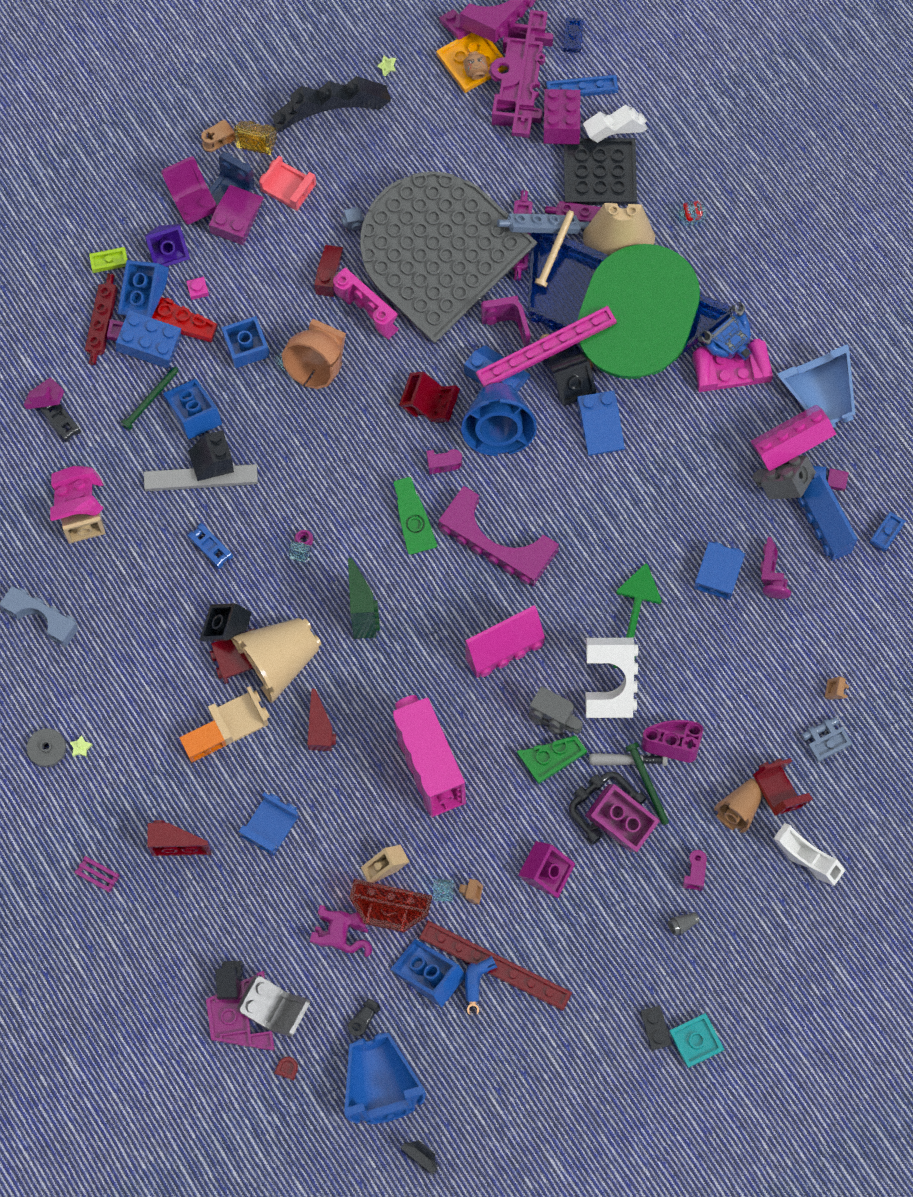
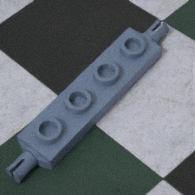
[497,213,590,234]

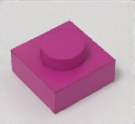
[186,277,209,300]

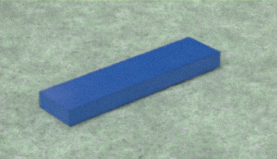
[546,75,619,97]

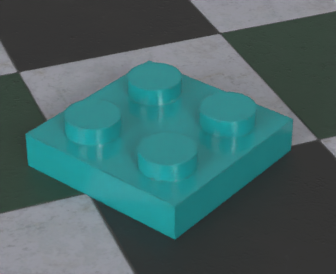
[669,1013,724,1069]

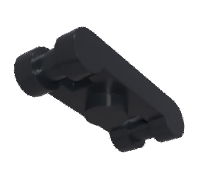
[39,403,81,442]

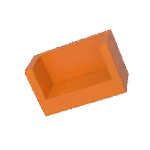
[179,720,226,763]

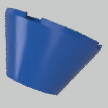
[461,383,537,456]

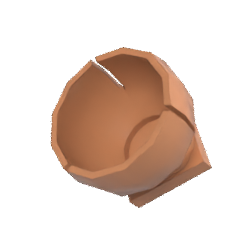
[281,319,346,389]

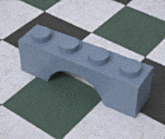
[0,586,78,648]

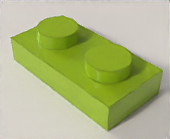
[89,247,128,273]

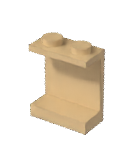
[208,686,269,745]

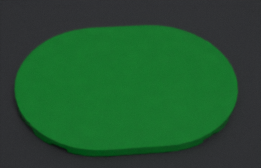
[578,244,700,379]

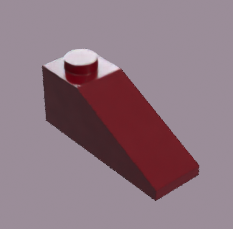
[314,245,343,297]
[307,689,336,751]

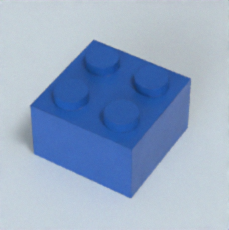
[221,316,270,368]

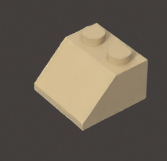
[61,513,106,544]

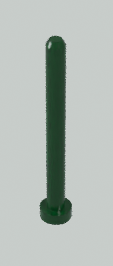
[120,367,179,431]
[625,742,669,825]

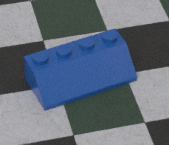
[797,474,858,561]

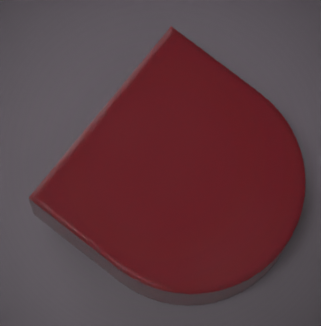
[274,1057,298,1081]

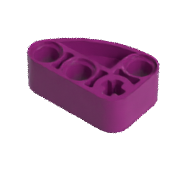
[641,720,703,763]

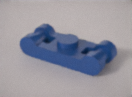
[186,523,233,569]

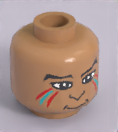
[463,51,488,80]

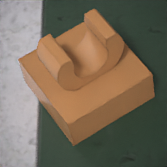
[825,676,849,700]
[459,879,483,905]

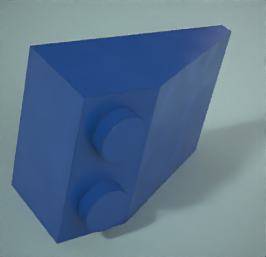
[117,260,169,318]
[163,379,222,440]
[577,390,625,456]
[390,939,465,1008]

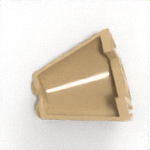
[583,203,655,263]
[231,618,321,704]

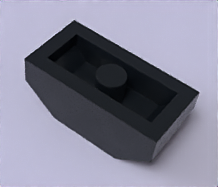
[400,1140,438,1176]

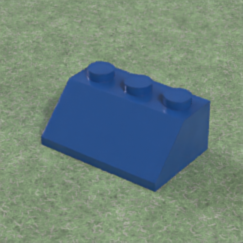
[464,345,531,393]

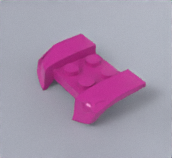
[50,466,104,521]

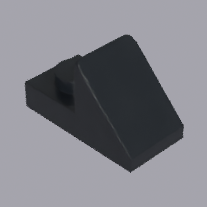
[215,961,244,1000]

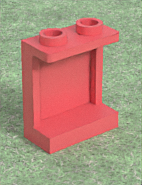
[259,156,316,211]

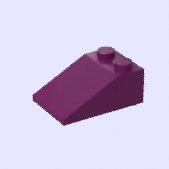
[209,185,264,246]

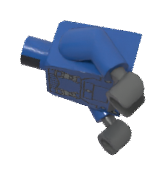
[698,301,752,361]

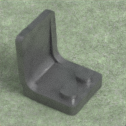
[237,976,310,1037]

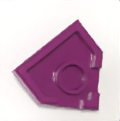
[24,377,64,409]

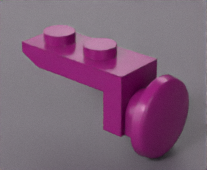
[760,537,791,599]

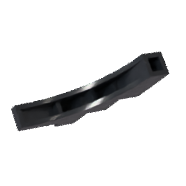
[272,76,391,132]

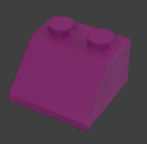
[518,841,575,898]

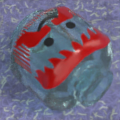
[678,201,706,226]

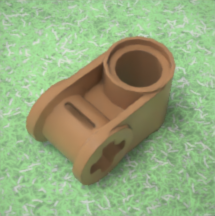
[202,120,237,152]

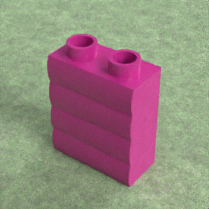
[393,695,466,817]

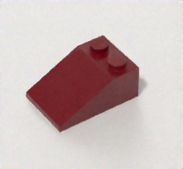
[147,820,212,856]

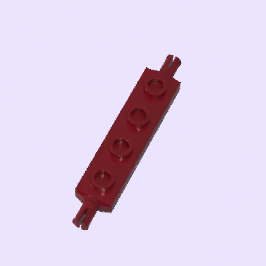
[85,274,118,366]

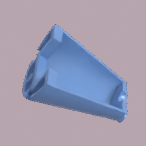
[778,344,855,428]

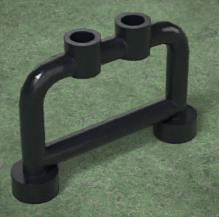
[569,771,647,845]

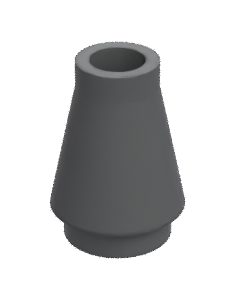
[668,912,699,936]

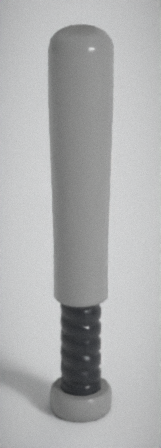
[589,753,668,766]

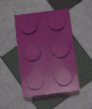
[544,89,580,144]
[585,784,660,852]

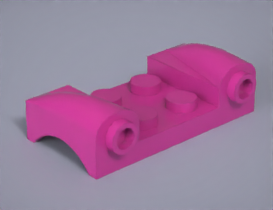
[333,267,398,339]
[692,339,773,392]

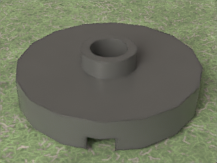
[27,728,67,768]

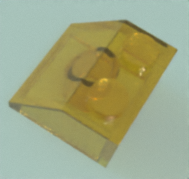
[234,120,277,155]

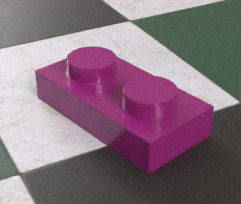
[439,9,472,40]

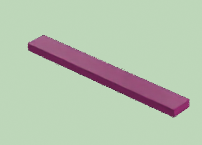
[476,306,617,387]

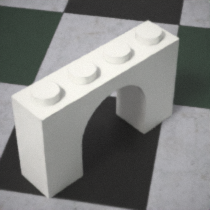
[585,638,638,718]

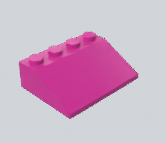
[750,405,836,471]
[466,605,545,678]

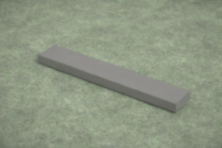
[144,464,258,492]

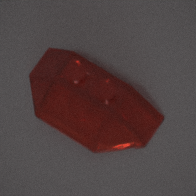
[349,879,432,933]

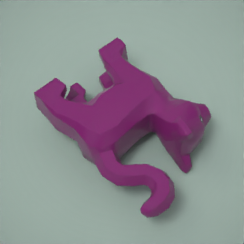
[310,905,372,957]

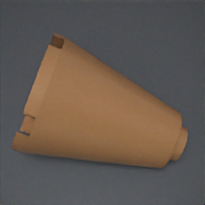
[714,778,763,833]

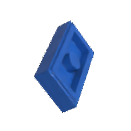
[869,512,906,552]

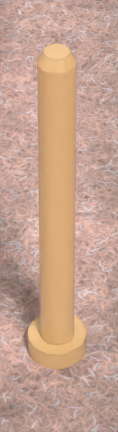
[534,210,574,288]

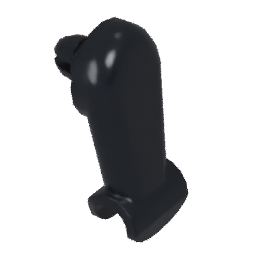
[348,999,380,1036]

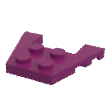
[206,971,275,1051]

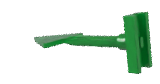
[613,564,662,669]

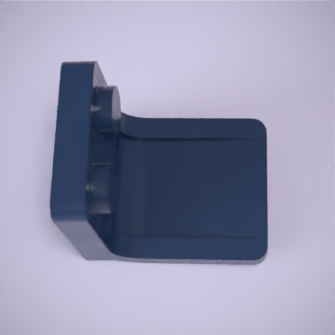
[209,151,254,206]

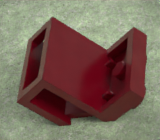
[399,372,460,422]

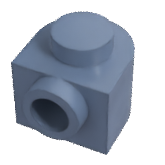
[341,208,364,231]

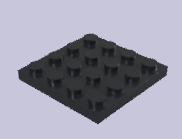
[564,138,637,205]

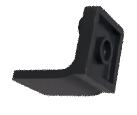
[543,344,597,405]

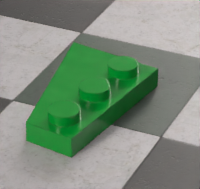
[516,736,587,785]

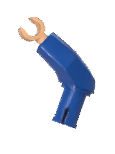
[465,956,497,1015]

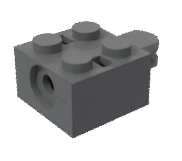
[753,455,816,500]

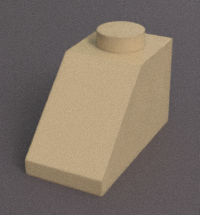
[361,845,409,885]

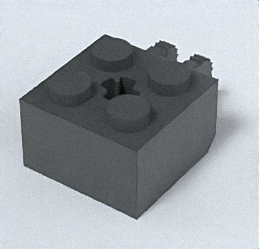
[529,686,583,735]

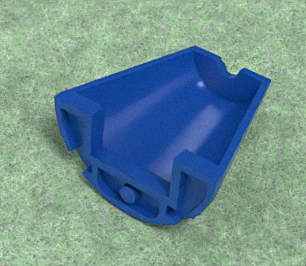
[344,1032,426,1124]

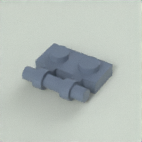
[801,717,853,763]

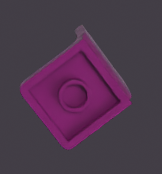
[161,156,217,225]
[481,296,530,347]

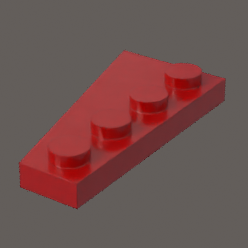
[152,297,218,343]

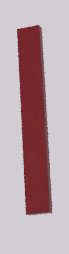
[419,920,572,1011]

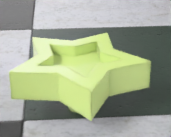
[377,55,396,76]
[69,735,92,758]

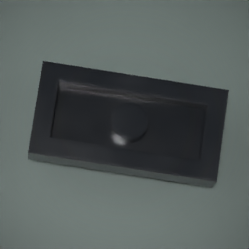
[640,1006,672,1051]

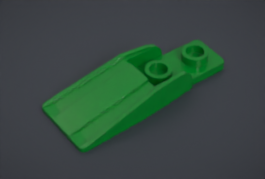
[393,477,437,555]

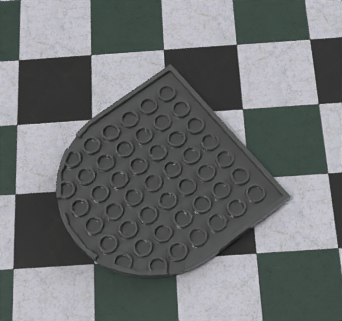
[360,172,537,344]

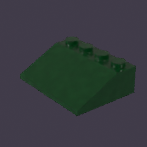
[348,558,380,639]

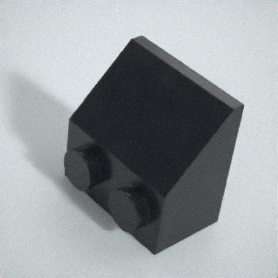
[188,430,234,481]
[199,603,252,642]

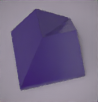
[145,224,190,267]

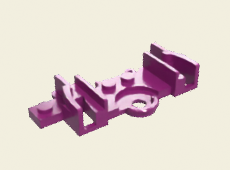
[489,10,553,138]

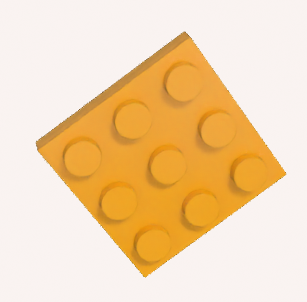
[436,33,508,93]

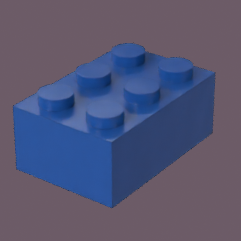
[116,310,181,369]

